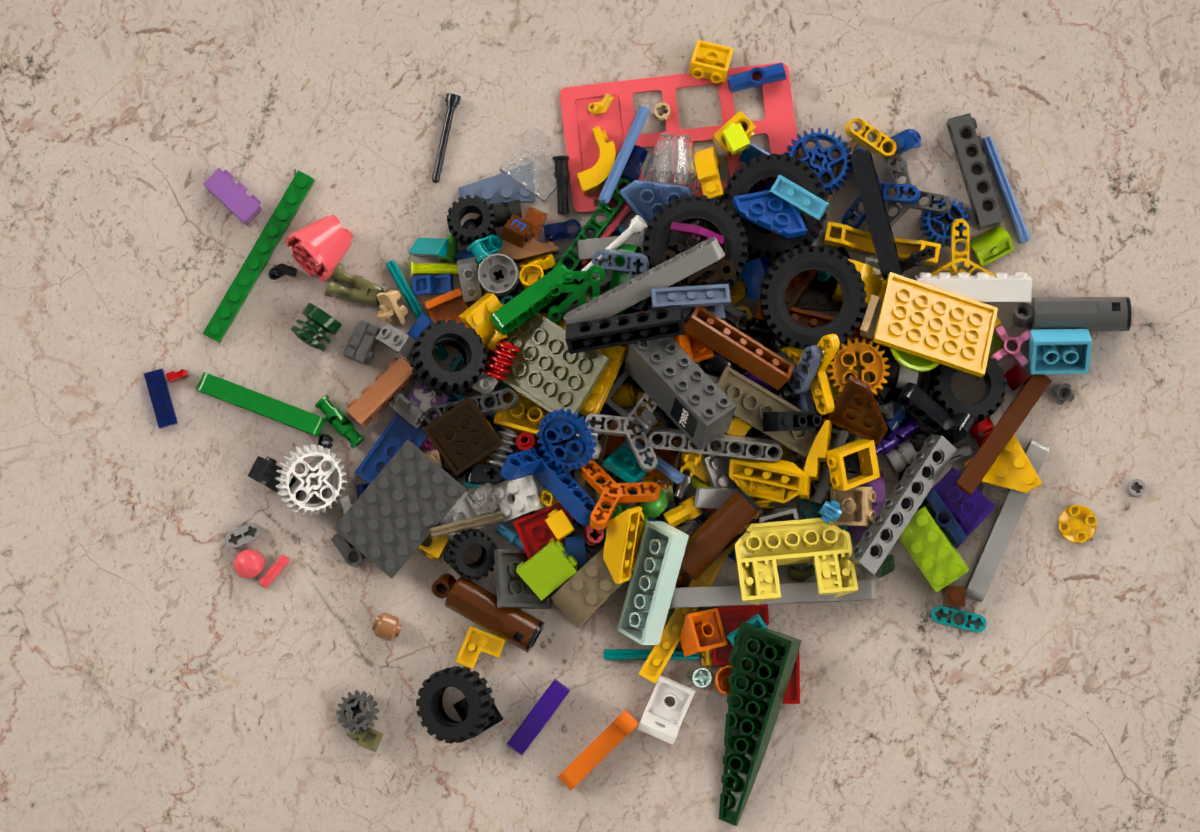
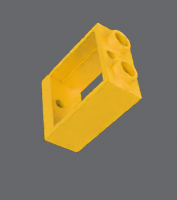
[826,439,880,491]

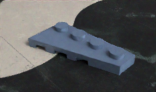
[459,163,536,205]

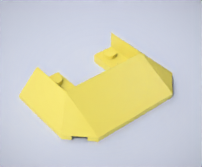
[734,518,858,605]

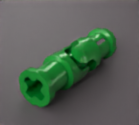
[315,395,365,449]

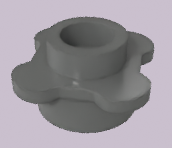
[1052,383,1074,405]

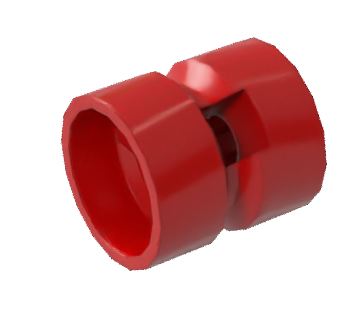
[969,417,995,448]

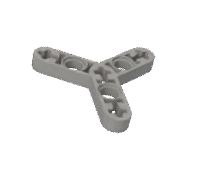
[584,392,658,472]

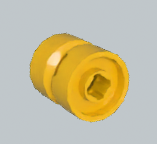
[519,264,545,290]

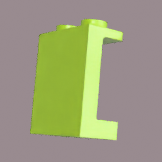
[516,538,578,600]

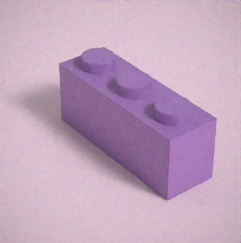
[203,168,262,226]

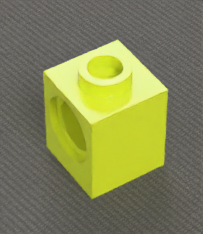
[722,123,750,155]

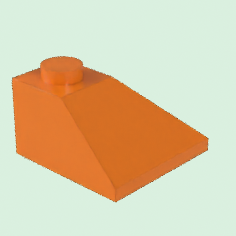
[679,608,728,657]

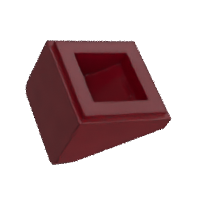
[1004,364,1030,391]

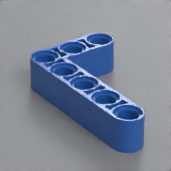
[500,447,596,526]

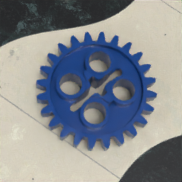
[536,408,597,471]

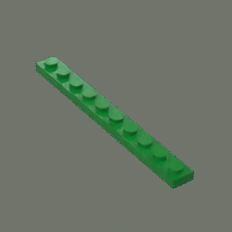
[203,170,315,343]

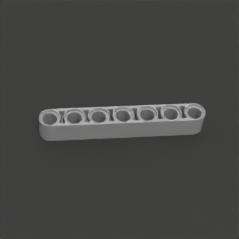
[577,230,703,260]
[648,427,782,461]

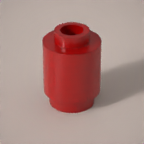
[516,432,539,451]

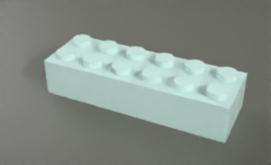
[617,521,689,645]

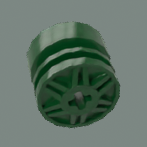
[291,303,342,352]

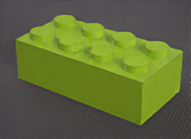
[899,506,970,592]

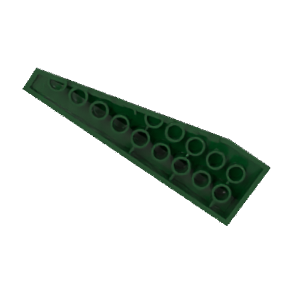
[719,622,802,826]

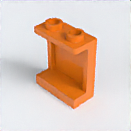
[424,288,468,348]

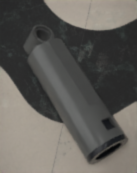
[1012,297,1132,331]

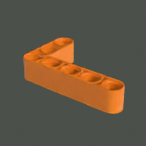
[558,709,639,791]

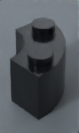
[247,456,301,499]

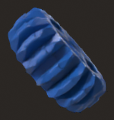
[919,196,971,248]

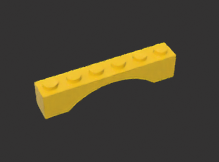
[823,221,941,267]

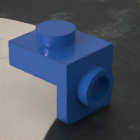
[890,129,922,155]

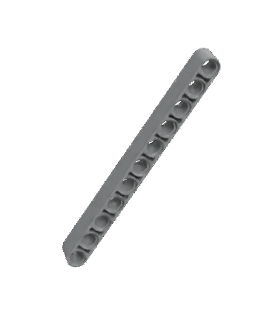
[669,580,877,609]

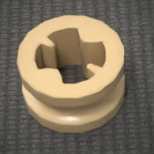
[654,102,671,121]

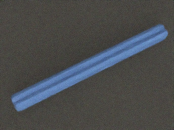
[598,105,650,204]
[982,136,1030,243]

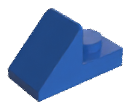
[565,536,587,566]

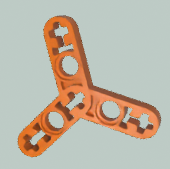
[580,460,661,530]

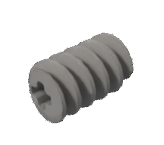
[485,426,519,468]

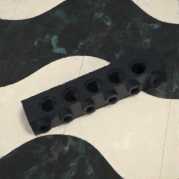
[565,305,685,354]

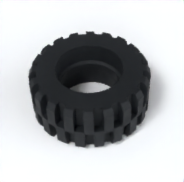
[410,319,487,397]
[931,354,1007,423]
[416,666,495,744]

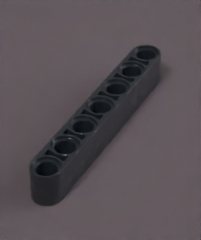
[851,150,903,280]

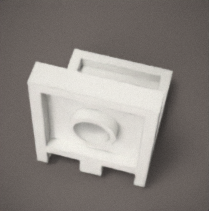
[493,474,547,522]
[637,675,696,745]

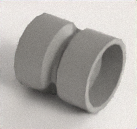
[884,440,917,475]

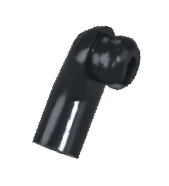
[269,263,298,280]

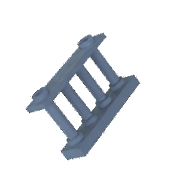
[646,284,731,319]

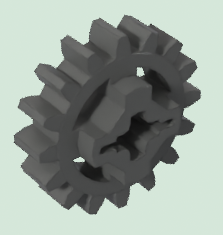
[336,690,379,733]

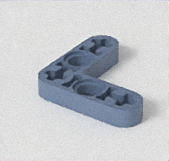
[592,249,649,310]
[774,345,822,394]

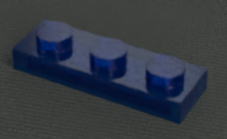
[144,368,179,429]

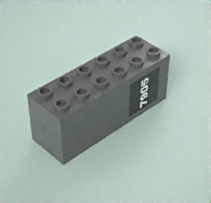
[624,337,736,450]

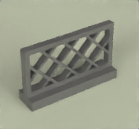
[790,428,851,507]

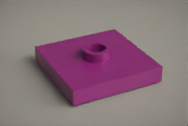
[670,222,724,244]

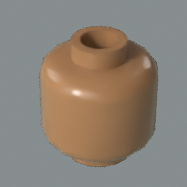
[372,613,402,641]

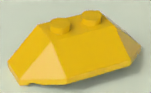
[729,457,805,503]
[603,506,645,584]

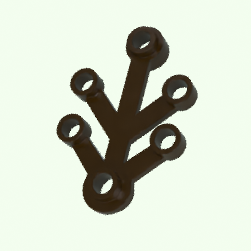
[662,237,737,287]

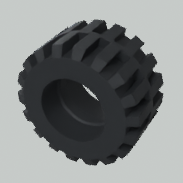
[447,195,496,246]
[446,529,498,580]

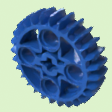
[784,127,853,195]

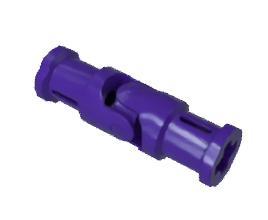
[875,417,920,456]

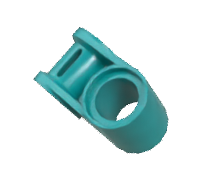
[467,235,503,264]

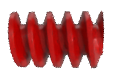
[483,339,521,382]

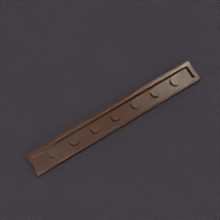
[954,374,1052,496]

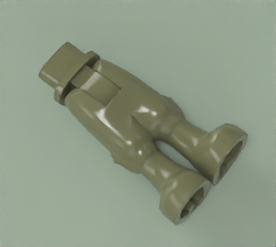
[325,263,387,308]

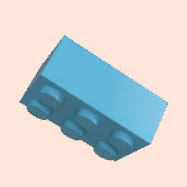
[1028,329,1092,374]

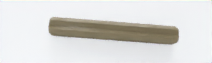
[429,511,504,538]

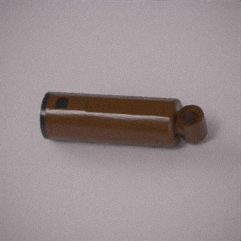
[675,488,764,588]
[432,573,545,653]

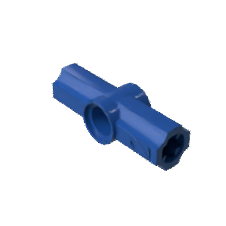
[727,63,786,93]

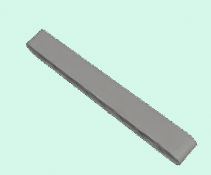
[563,237,725,324]
[965,439,1049,602]

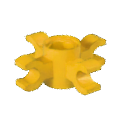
[680,442,702,477]

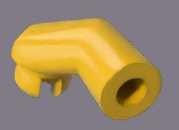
[588,93,614,115]

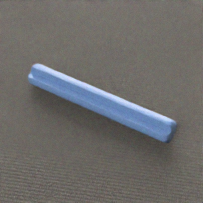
[624,437,684,484]

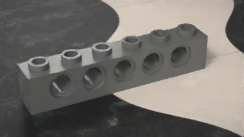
[946,113,1004,230]

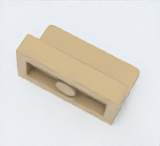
[860,295,881,340]

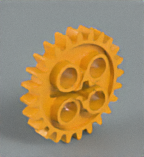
[827,338,890,396]

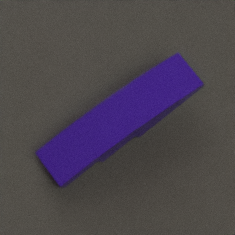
[507,679,571,755]

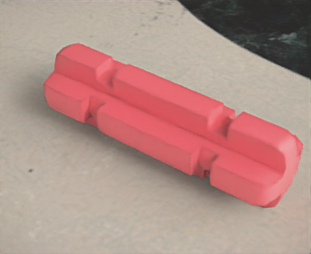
[259,555,290,588]

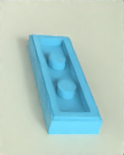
[770,174,829,220]

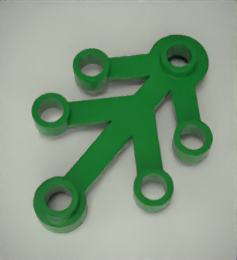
[547,265,605,322]

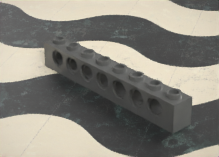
[849,434,957,575]

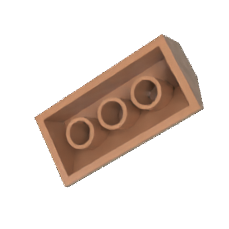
[347,357,418,429]

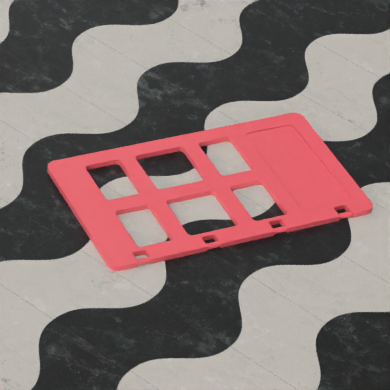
[560,63,800,213]

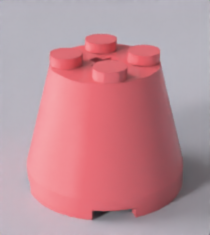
[285,215,353,282]

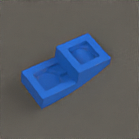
[412,273,454,296]

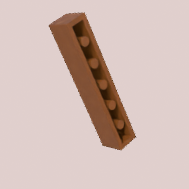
[685,307,795,390]

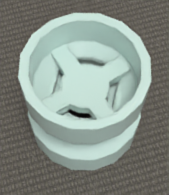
[692,668,712,688]

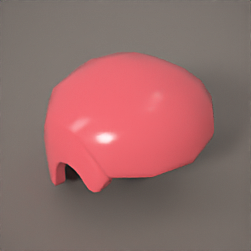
[233,549,265,579]

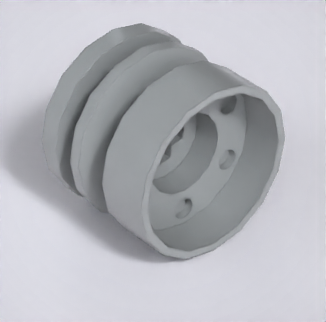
[478,253,519,297]

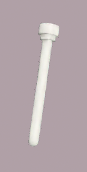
[576,215,647,282]

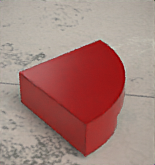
[166,369,188,383]

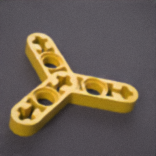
[930,218,996,275]
[781,334,840,415]

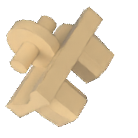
[376,290,408,325]

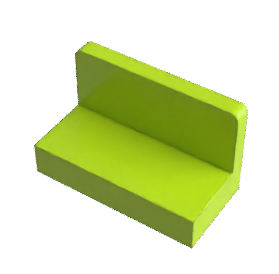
[970,225,1015,267]

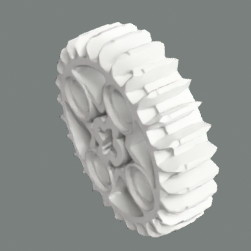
[275,444,347,516]

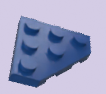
[732,190,807,238]

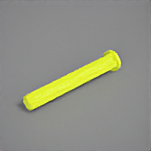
[411,261,480,276]

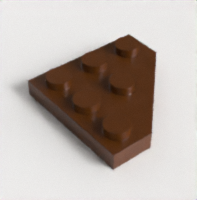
[826,375,888,446]

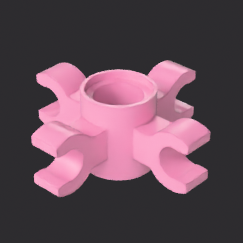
[991,325,1030,368]

